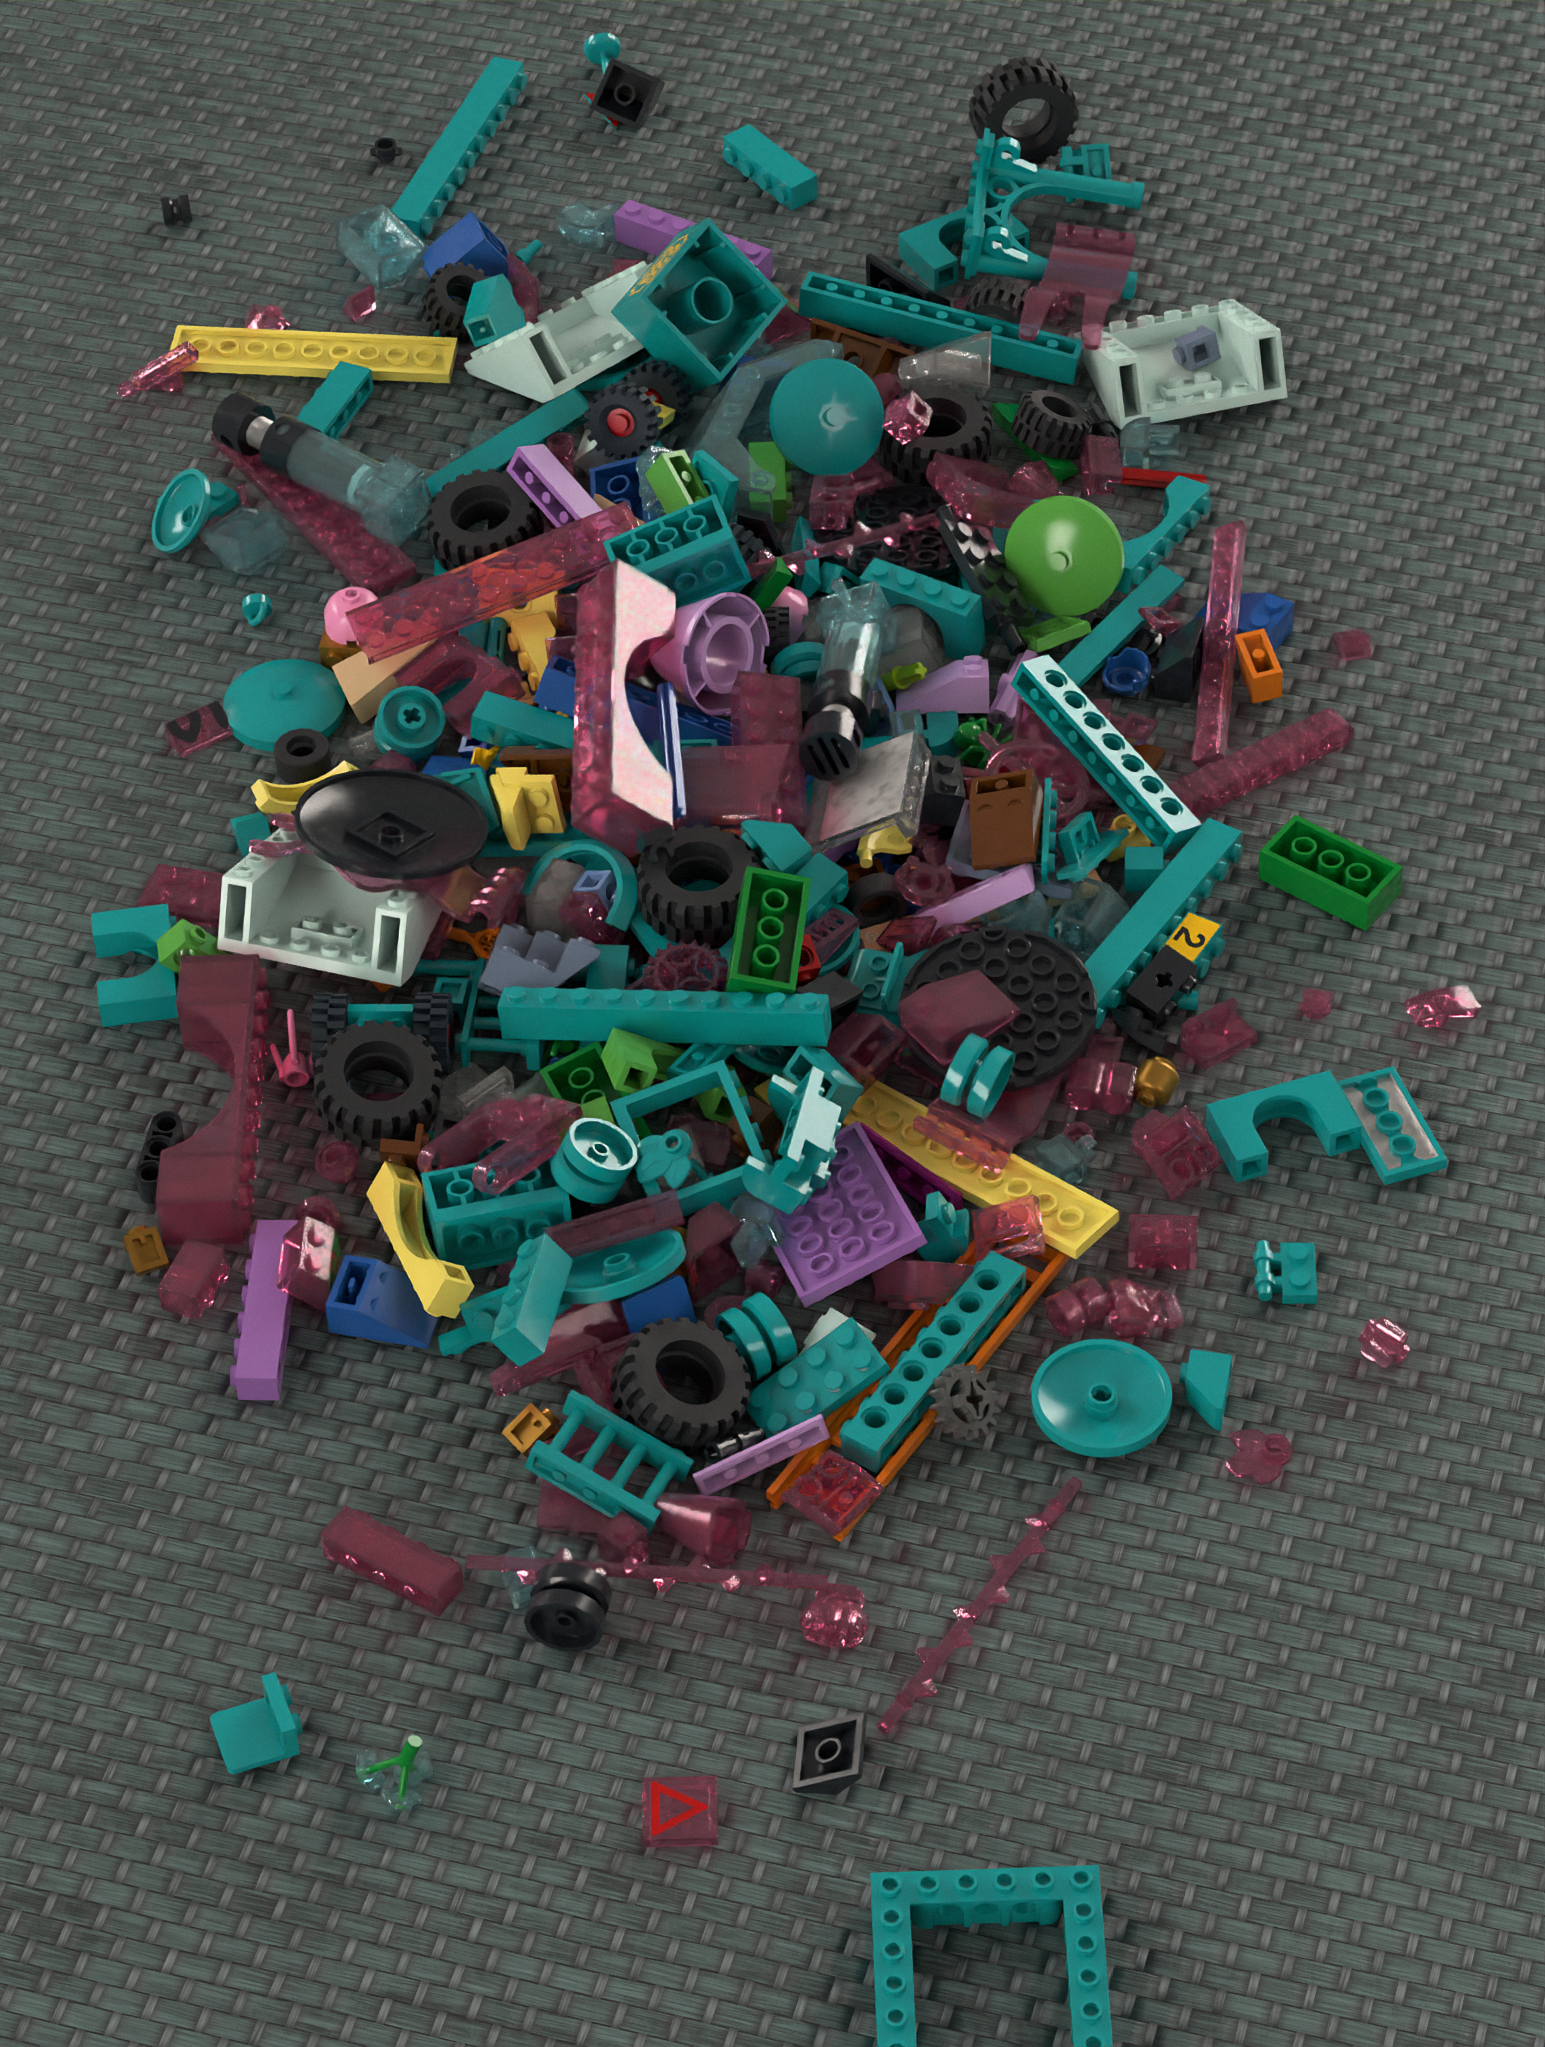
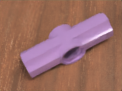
[987,649,1039,731]

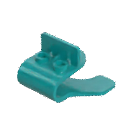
[846,942,929,1065]

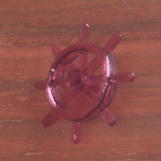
[961,724,1114,831]

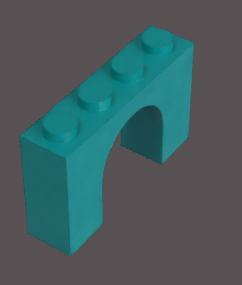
[898,200,1030,291]
[860,558,987,660]
[91,904,185,1027]
[1205,1070,1362,1183]

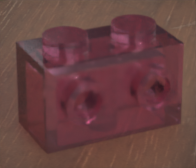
[1128,1214,1198,1270]
[158,1238,229,1320]

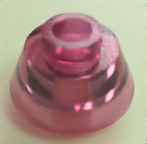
[315,1141,360,1184]
[295,1196,340,1241]

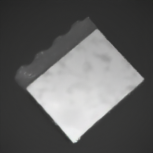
[803,730,931,858]

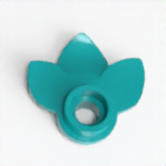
[636,1129,692,1190]

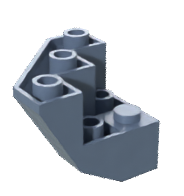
[477,923,601,997]

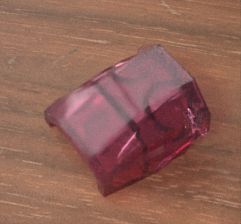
[1135,1105,1223,1202]
[781,1449,884,1536]

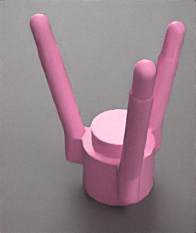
[270,1009,315,1087]

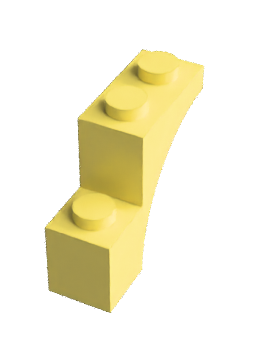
[251,760,360,826]

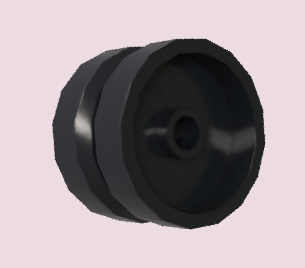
[524,1563,612,1652]

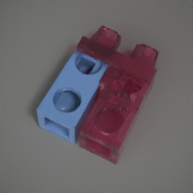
[558,870,634,947]

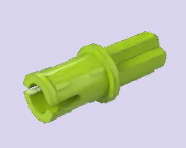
[879,662,927,692]

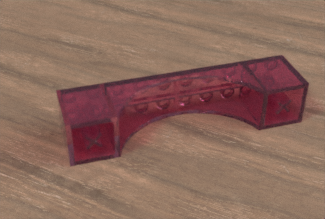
[570,558,675,858]
[156,954,271,1246]

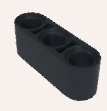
[135,1111,185,1204]

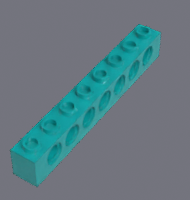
[1010,655,1202,855]
[839,1250,1026,1473]

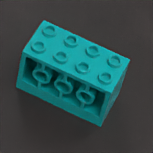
[603,494,752,629]
[421,1148,573,1271]

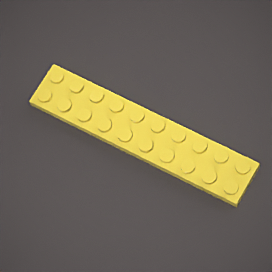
[167,325,458,383]
[840,1072,1119,1260]

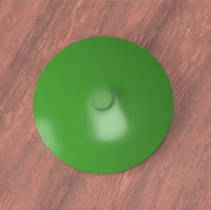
[1004,495,1125,616]

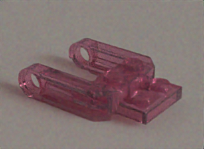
[417,1093,583,1195]
[488,1332,668,1458]

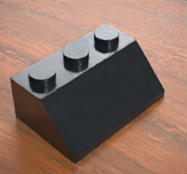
[866,254,950,307]

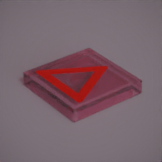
[642,1775,718,1848]

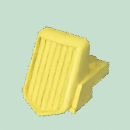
[489,767,567,850]

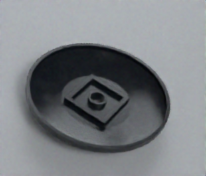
[294,768,488,880]

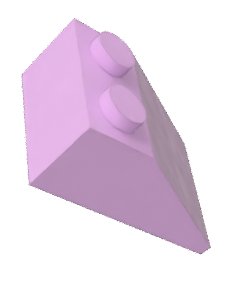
[896,655,989,714]

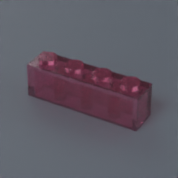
[320,1505,464,1617]

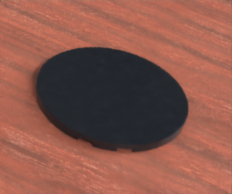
[814,486,994,577]
[898,926,1097,1093]

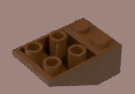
[969,768,1044,871]

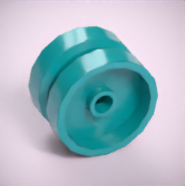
[770,642,837,684]
[373,686,445,764]
[940,1033,1015,1120]
[551,1117,638,1204]
[715,1292,798,1382]

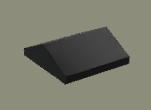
[792,1712,867,1795]

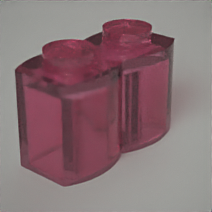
[1065,1058,1138,1114]

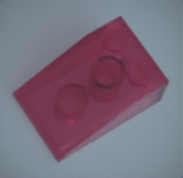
[899,970,1021,1067]

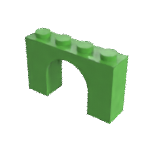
[601,1027,748,1124]

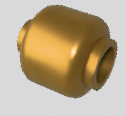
[1130,1056,1179,1108]

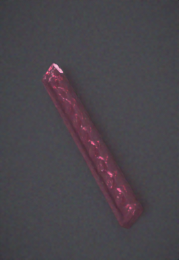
[1192,520,1247,769]

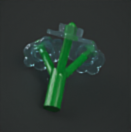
[356,1735,433,1810]

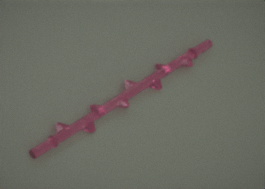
[747,501,981,579]
[877,1476,1082,1733]
[466,1548,828,1593]

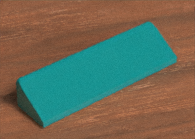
[791,515,822,599]

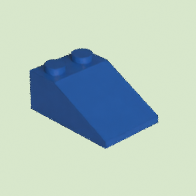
[1191,592,1295,655]

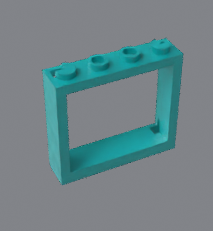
[610,1060,774,1226]

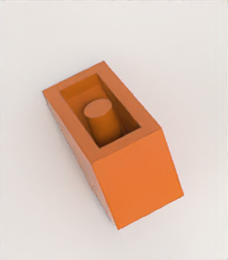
[1235,628,1283,703]

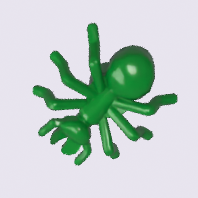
[953,717,1028,772]

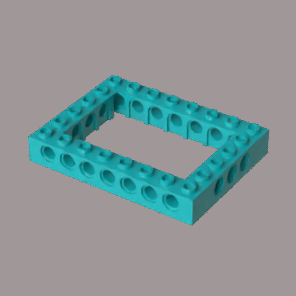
[870,1865,1113,2047]

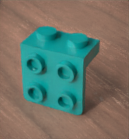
[210,1672,303,1774]

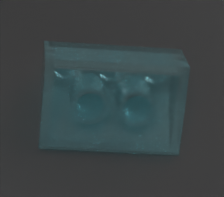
[336,204,427,290]

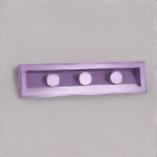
[911,862,1035,940]
[692,1414,830,1498]

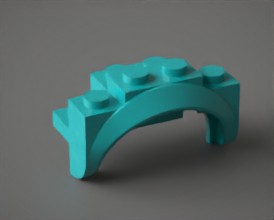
[742,1066,842,1215]

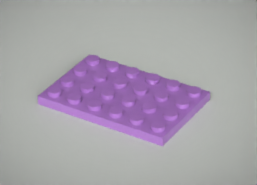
[745,1121,927,1308]

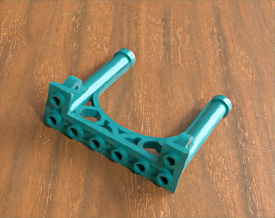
[960,128,1145,300]

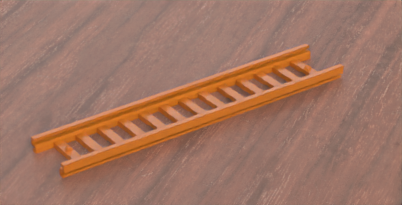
[766,1215,1071,1542]

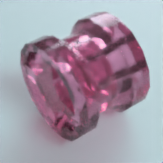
[744,1257,786,1299]

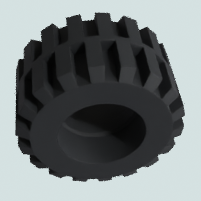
[421,262,490,341]
[963,277,1039,328]
[1011,389,1092,459]

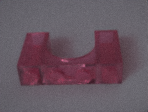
[926,452,1035,530]
[393,630,526,740]

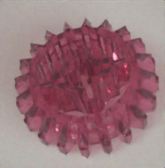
[643,938,728,992]

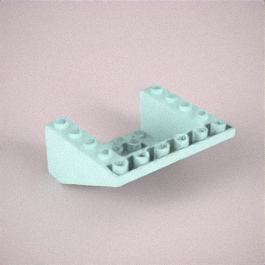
[464,261,653,403]
[1073,299,1288,430]
[217,826,459,987]

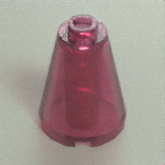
[654,1492,752,1569]

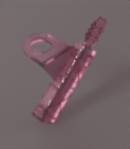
[116,341,199,398]

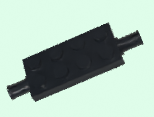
[935,504,1036,656]

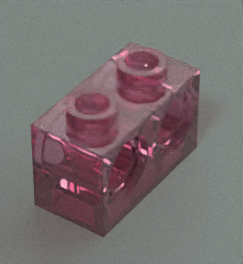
[809,475,856,529]

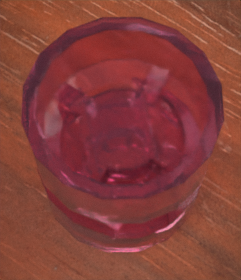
[1045,1276,1110,1337]

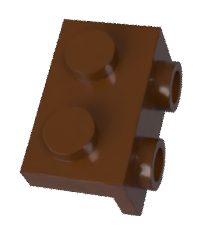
[379,1123,431,1174]

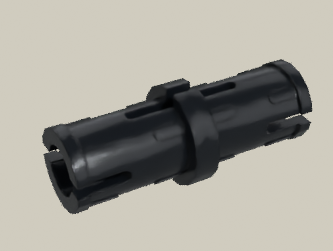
[703,1426,767,1464]

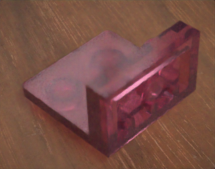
[507,253,543,325]

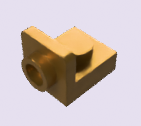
[122,1225,169,1277]
[501,1402,560,1458]

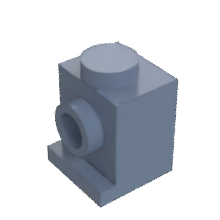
[1172,325,1221,371]

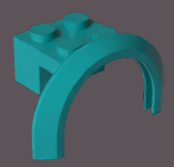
[520,839,638,932]

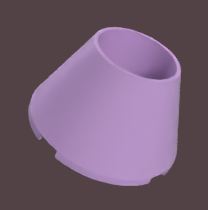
[649,592,769,716]

